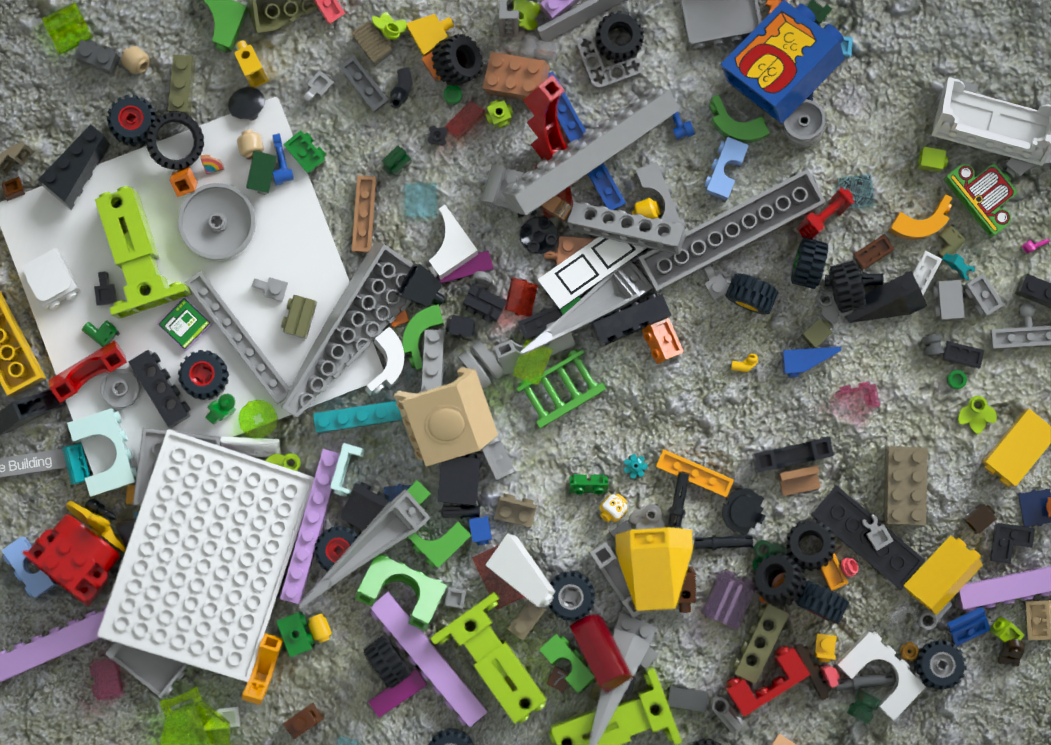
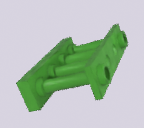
[516,349,606,429]

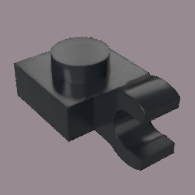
[94,271,117,306]

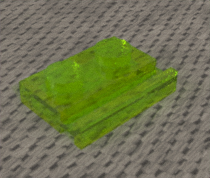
[512,339,553,385]

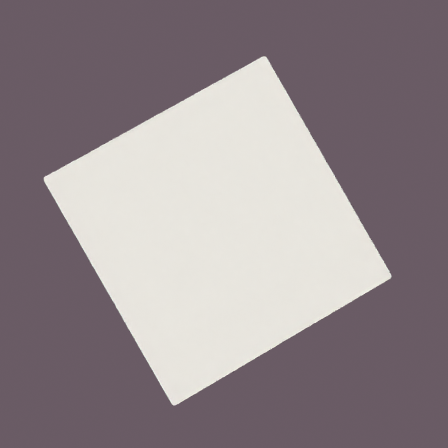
[0,97,384,475]

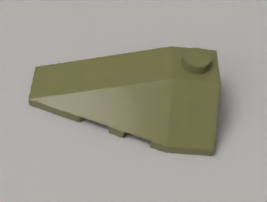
[247,0,318,33]

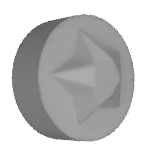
[472,271,492,288]

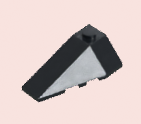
[846,271,927,323]

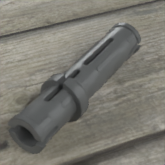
[835,672,894,692]

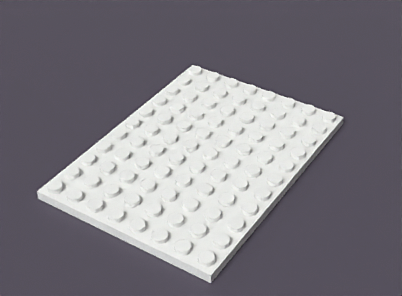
[97,429,315,682]

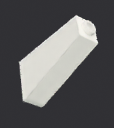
[486,533,555,607]

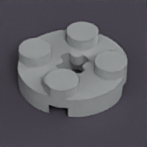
[100,369,140,408]

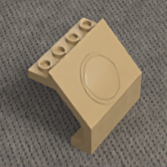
[394,367,498,467]

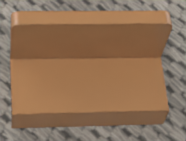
[778,465,820,496]

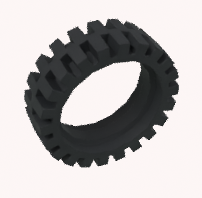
[146,112,204,170]

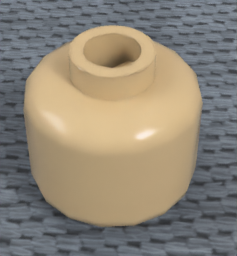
[121,46,150,74]
[237,130,264,160]

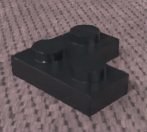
[990,522,1035,564]

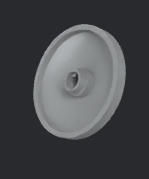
[178,183,256,260]

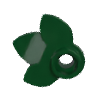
[752,540,788,570]

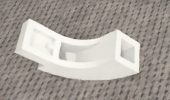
[365,327,404,396]

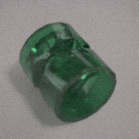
[847,689,881,725]

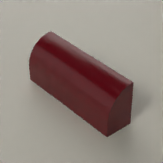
[570,615,633,694]

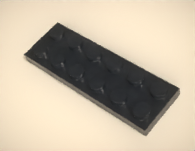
[811,485,925,590]

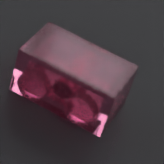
[90,658,124,701]

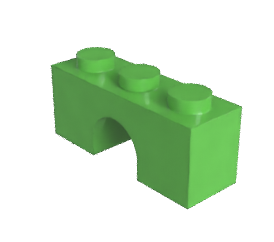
[539,634,596,694]

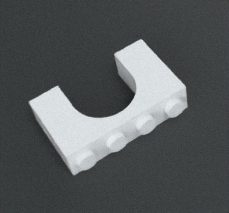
[835,631,926,720]

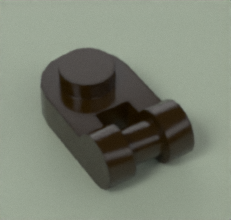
[998,639,1025,667]

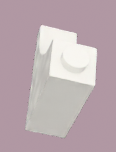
[428,205,478,280]

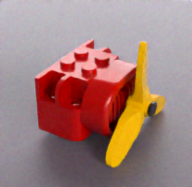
[22,501,126,607]

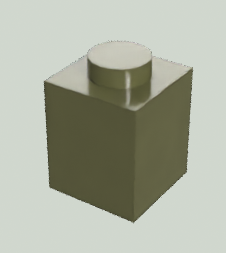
[800,318,833,348]

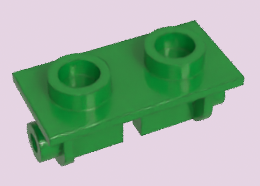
[569,474,608,495]

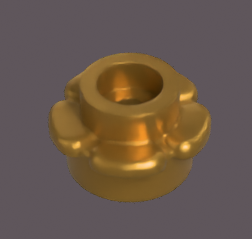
[900,642,919,661]

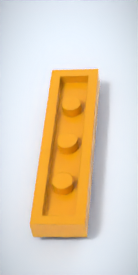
[655,449,734,497]

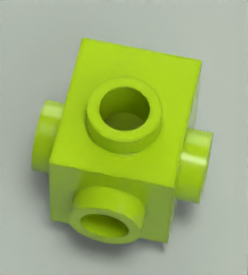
[485,99,514,129]

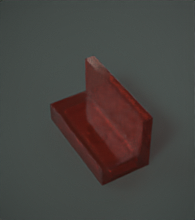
[445,100,485,141]

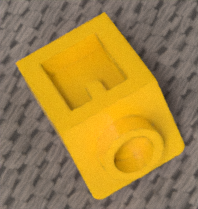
[814,633,836,663]

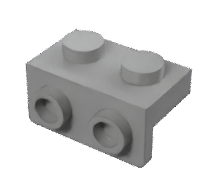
[963,273,1004,318]

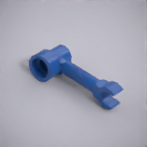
[672,112,695,140]
[272,133,294,186]

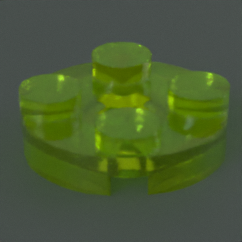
[239,400,278,438]

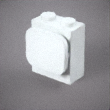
[21,248,81,310]

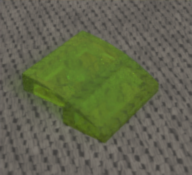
[41,2,93,55]

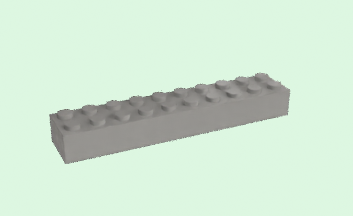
[502,88,680,215]
[637,169,826,293]

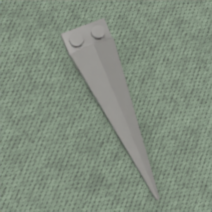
[520,260,653,355]
[298,489,430,609]
[589,613,657,745]

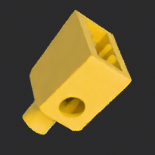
[406,14,454,57]
[234,41,269,88]

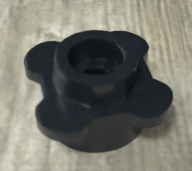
[427,125,448,146]

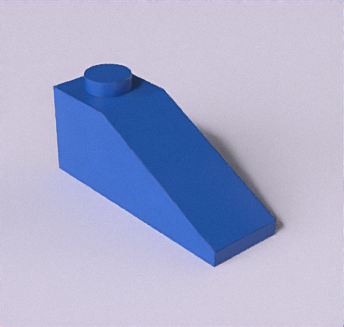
[781,347,841,378]

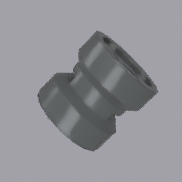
[922,334,944,356]

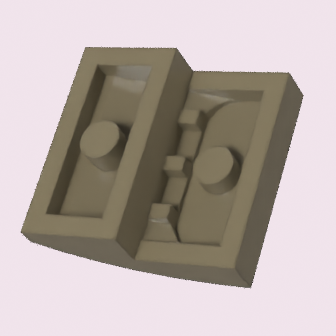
[0,142,34,176]

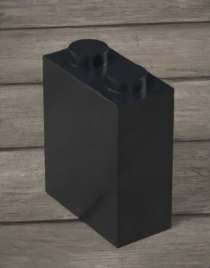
[437,454,481,505]

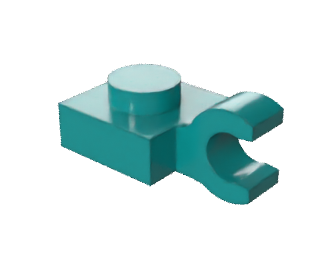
[942,253,975,280]

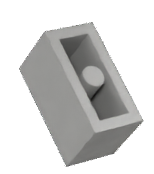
[932,280,965,321]

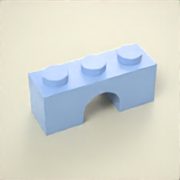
[704,137,749,201]
[2,537,57,598]

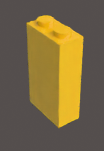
[982,409,1051,487]
[903,535,983,615]

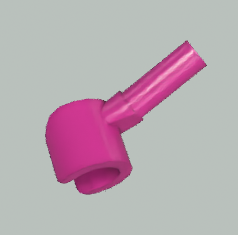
[1022,239,1050,253]

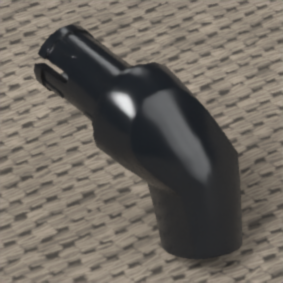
[389,67,413,109]

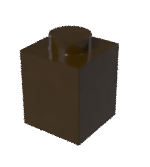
[963,504,997,534]

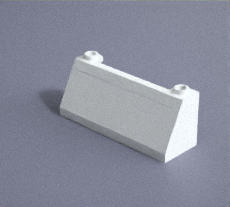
[931,78,1051,166]

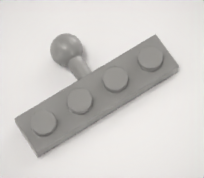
[990,303,1051,349]

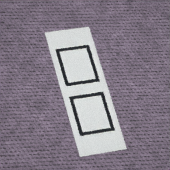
[537,225,647,308]

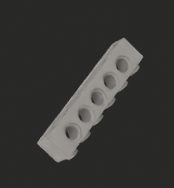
[568,202,686,255]

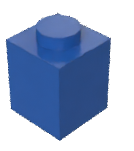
[469,516,492,545]

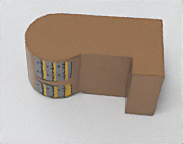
[539,195,572,222]

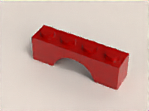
[49,340,127,403]

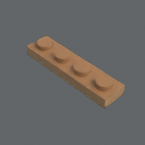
[352,175,377,253]

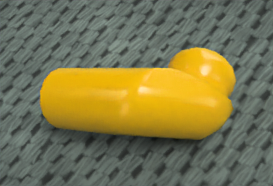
[731,353,758,372]

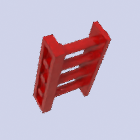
[796,187,855,239]

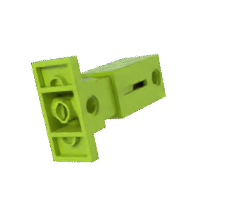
[95,186,192,319]
[430,592,547,724]
[548,666,682,745]

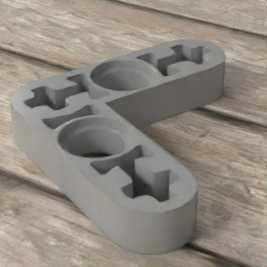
[577,35,643,89]

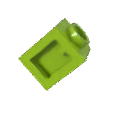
[989,617,1025,644]

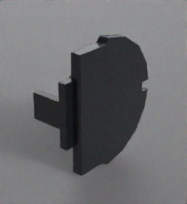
[722,488,766,536]

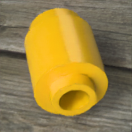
[308,613,332,643]

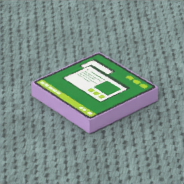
[158,297,213,351]

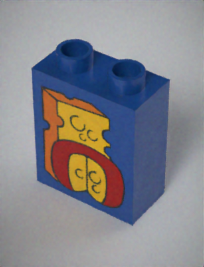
[720,0,845,124]

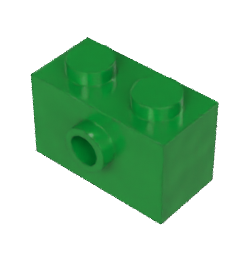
[276,612,315,657]

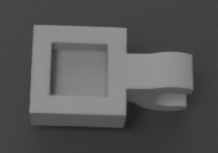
[303,70,334,105]
[702,265,728,300]
[252,277,288,301]

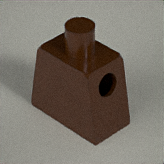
[678,566,696,613]
[282,703,324,740]

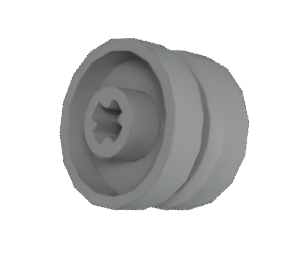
[783,99,825,147]
[458,340,505,390]

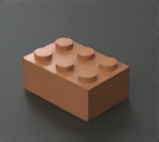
[482,52,550,100]

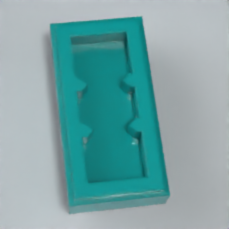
[62,443,90,485]

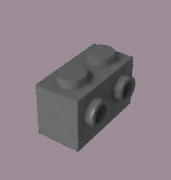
[74,39,120,76]

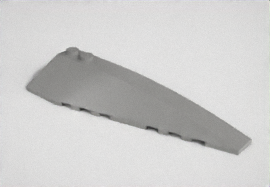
[281,242,413,418]

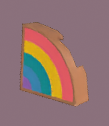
[200,155,224,174]

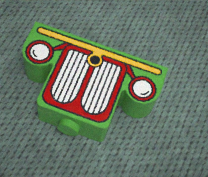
[943,164,1017,238]

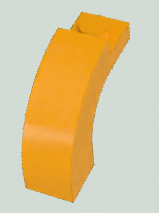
[888,194,952,240]
[242,633,283,705]

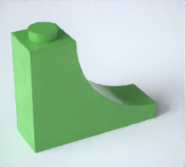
[200,0,249,52]

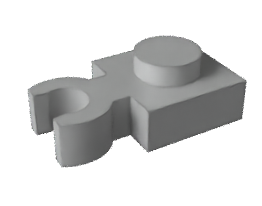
[862,514,893,551]

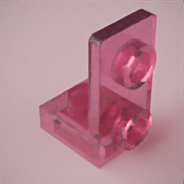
[835,381,880,409]

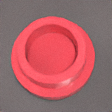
[841,558,858,577]

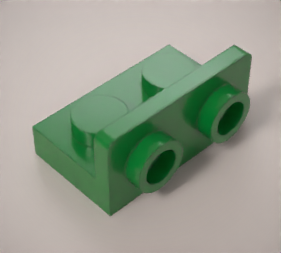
[283,130,326,174]

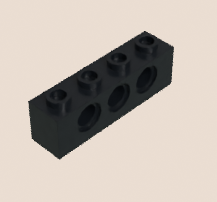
[128,350,191,428]

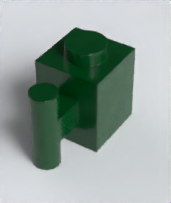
[382,145,412,178]

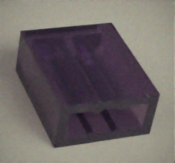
[701,569,755,630]

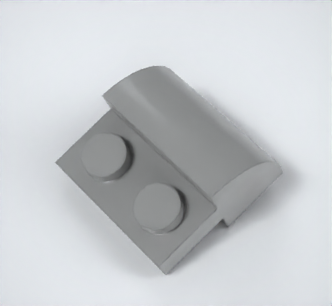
[480,165,525,210]

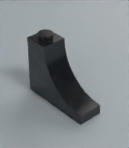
[0,390,67,435]

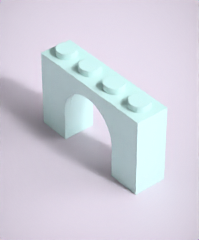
[67,408,137,497]

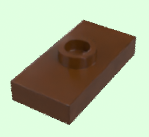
[852,234,895,271]

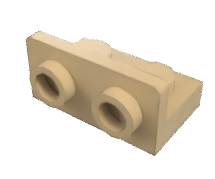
[1026,600,1051,640]

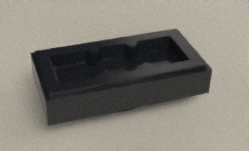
[942,341,985,369]

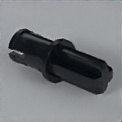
[441,504,480,519]

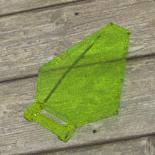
[159,687,230,745]

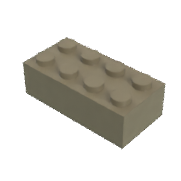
[883,446,928,525]

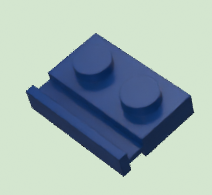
[947,607,990,646]

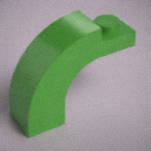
[709,94,770,143]
[403,304,444,371]

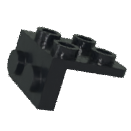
[340,482,391,531]

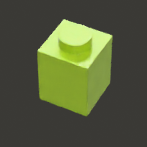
[917,147,948,172]

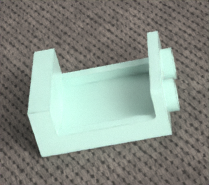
[330,443,365,497]

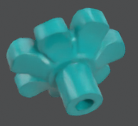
[623,454,648,479]

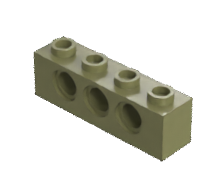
[732,603,789,684]

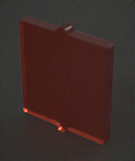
[505,277,538,317]

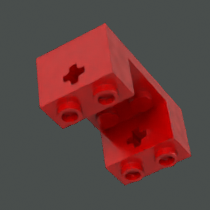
[724,645,811,717]

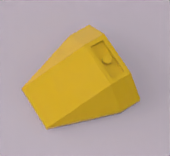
[615,527,693,611]

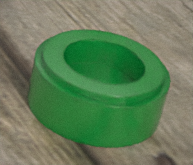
[443,85,462,105]
[947,370,967,389]

